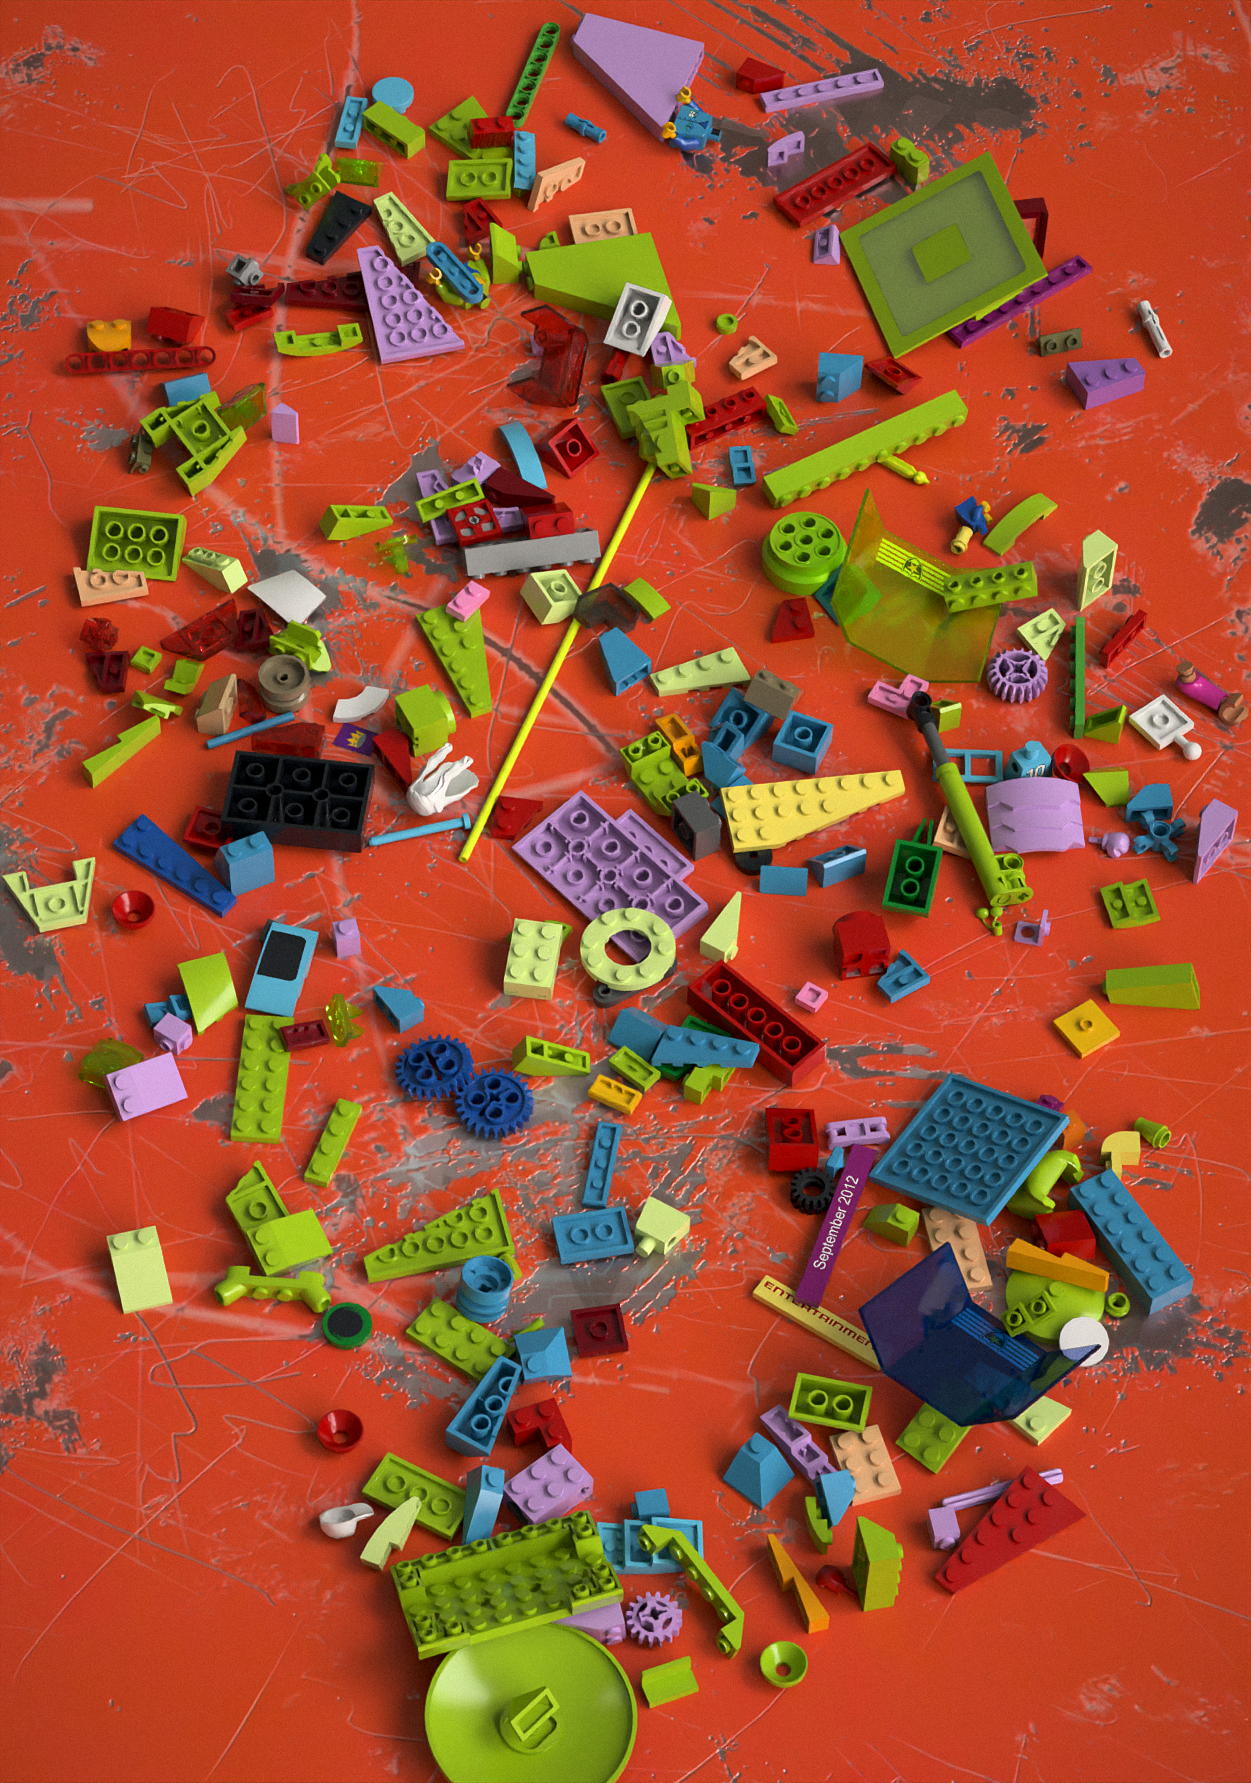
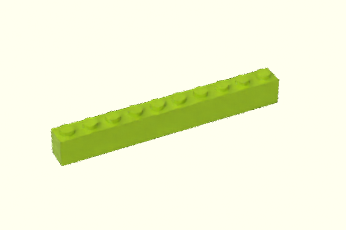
[761,389,968,509]

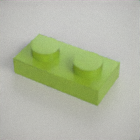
[763,394,799,436]
[608,1045,661,1093]

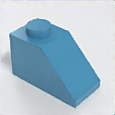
[701,741,747,792]
[1124,783,1173,823]
[373,986,425,1034]
[813,1469,856,1529]

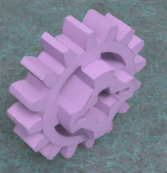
[626,1591,683,1647]

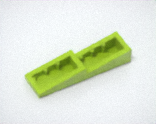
[82,715,161,789]

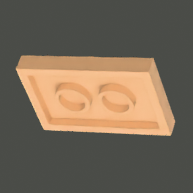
[568,208,638,244]
[829,1424,901,1506]

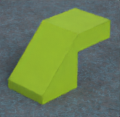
[164,658,205,695]

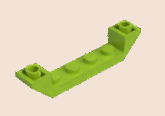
[636,1524,744,1660]

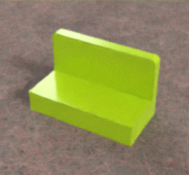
[640,1656,699,1709]

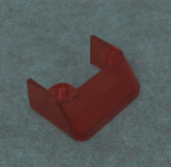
[506,304,589,408]

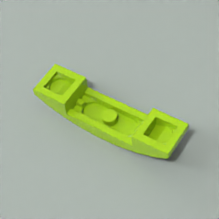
[273,323,363,356]
[983,493,1058,557]

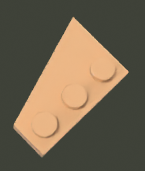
[73,567,149,607]

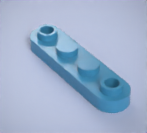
[426,242,483,304]

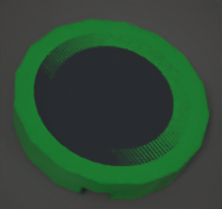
[322,1302,373,1350]

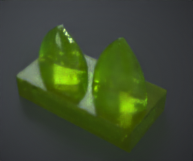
[326,994,365,1047]

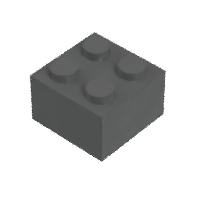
[671,790,722,861]

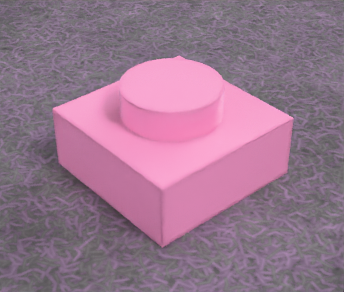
[795,981,828,1014]

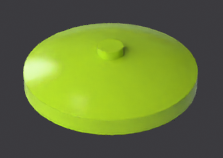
[1005,1269,1105,1345]

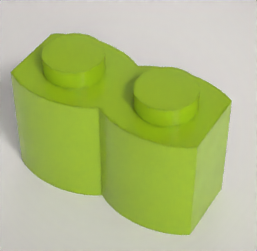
[889,137,930,185]

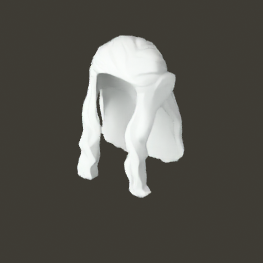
[406,742,479,816]

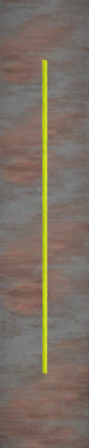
[458,463,658,863]

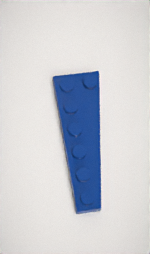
[113,813,237,918]

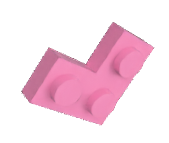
[867,674,929,719]

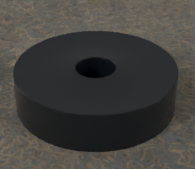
[735,849,773,876]

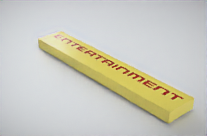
[752,1275,893,1371]

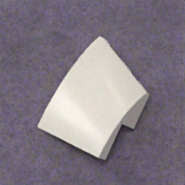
[247,570,326,624]

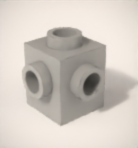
[225,254,264,286]

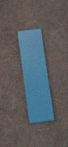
[581,1121,622,1210]

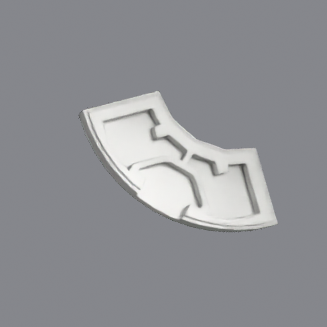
[333,686,389,723]

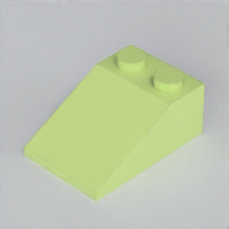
[106,1226,173,1314]

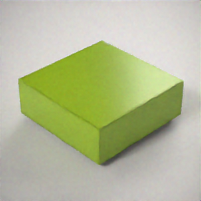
[130,646,162,674]

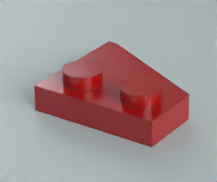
[224,302,273,332]
[771,597,815,644]
[491,795,543,841]

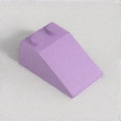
[1192,798,1238,885]
[103,1052,188,1123]
[551,1602,626,1645]

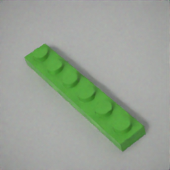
[1069,617,1085,739]

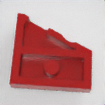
[463,197,503,246]

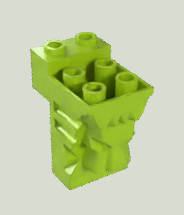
[626,380,705,479]

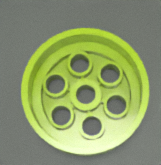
[762,512,848,595]

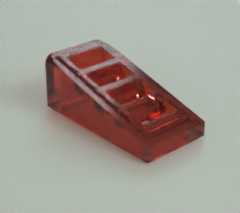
[237,678,267,724]

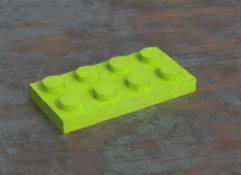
[406,1297,516,1384]
[362,1452,466,1541]

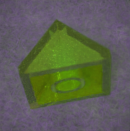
[336,157,384,188]

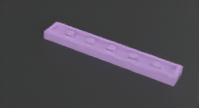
[759,68,884,113]

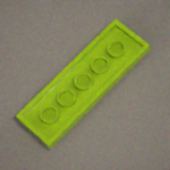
[230,1014,294,1144]

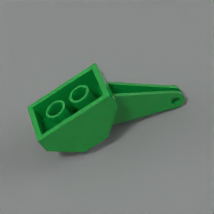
[882,818,943,918]

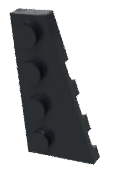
[306,191,372,266]

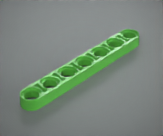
[506,22,560,128]

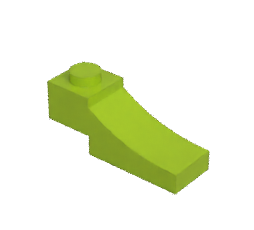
[682,1064,736,1106]

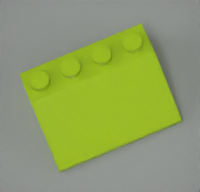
[86,506,187,582]

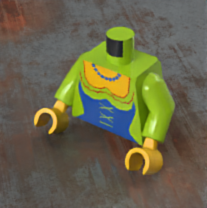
[426,243,490,310]

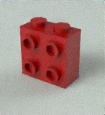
[1030,1210,1096,1260]

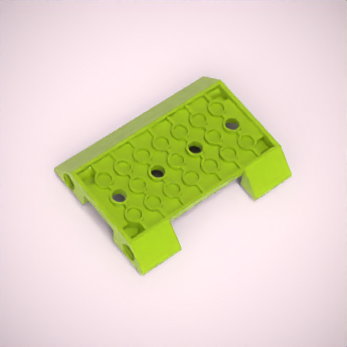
[390,1510,624,1660]

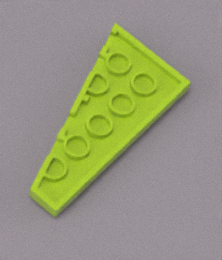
[429,95,529,198]
[416,603,492,719]
[363,1187,515,1283]

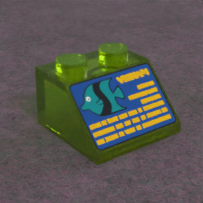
[217,382,267,432]

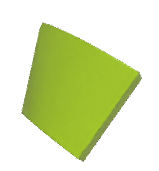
[177,952,238,1036]

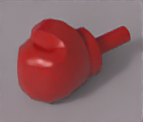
[815,1565,859,1599]

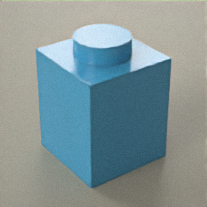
[630,1488,670,1521]

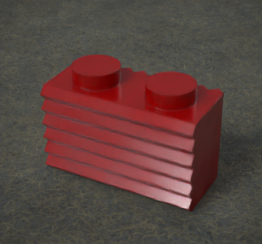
[467,116,515,149]

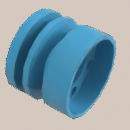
[455,1255,514,1323]

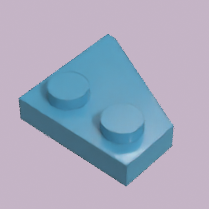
[877,949,930,1004]

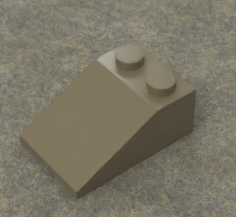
[743,669,804,721]

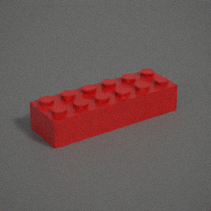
[687,959,826,1088]

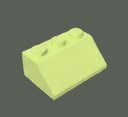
[1076,530,1118,612]

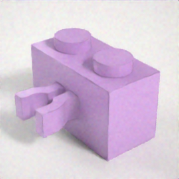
[451,451,501,494]

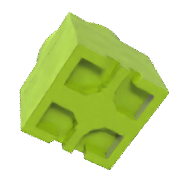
[394,684,456,758]

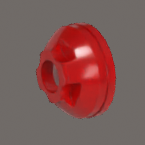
[1051,744,1090,784]
[112,890,155,930]
[317,1409,364,1454]

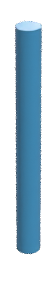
[206,711,295,750]

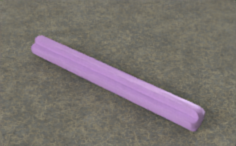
[941,1468,1063,1511]

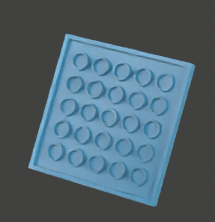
[868,1073,1070,1227]

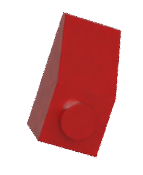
[736,57,785,95]

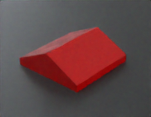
[864,355,922,394]
[182,805,235,851]

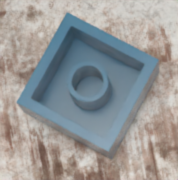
[772,710,833,775]

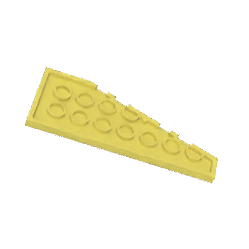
[719,770,905,853]

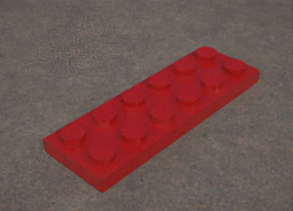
[773,142,897,228]

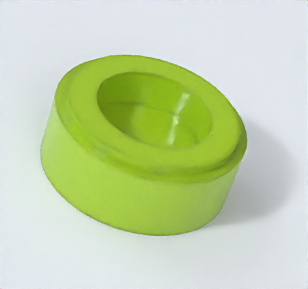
[716,314,738,335]

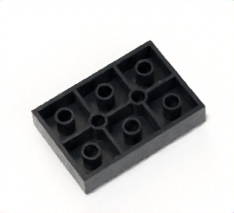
[221,750,375,853]

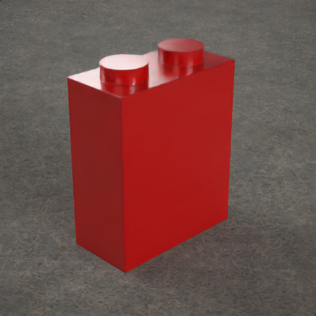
[520,502,575,539]

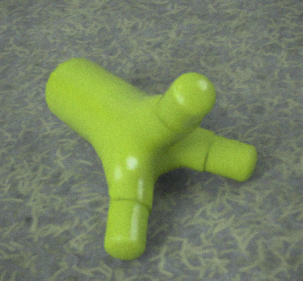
[507,1317,545,1343]

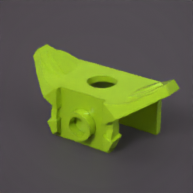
[285,153,340,211]
[266,619,332,673]

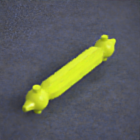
[879,454,930,484]

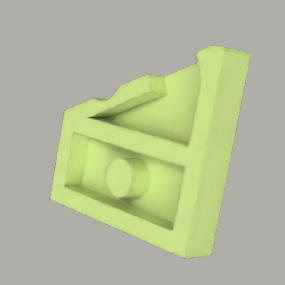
[1016,608,1066,663]

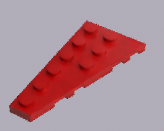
[933,1465,1087,1596]

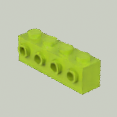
[943,561,1038,613]

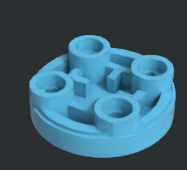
[372,77,414,114]

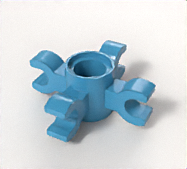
[1132,810,1186,862]

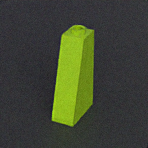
[650,359,696,389]
[1102,963,1200,1010]

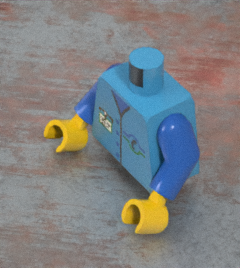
[662,86,722,151]

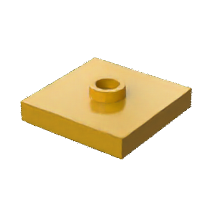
[1052,999,1120,1059]

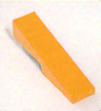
[1006,1238,1109,1293]
[766,1534,830,1634]

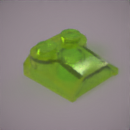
[79,1038,144,1089]

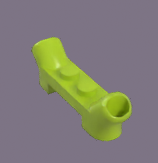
[214,1266,331,1313]

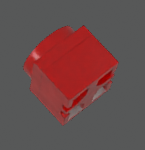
[832,911,891,981]

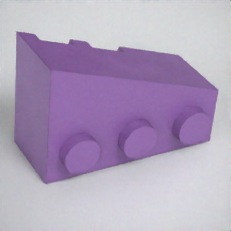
[1065,358,1146,410]

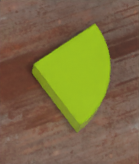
[539,231,560,250]

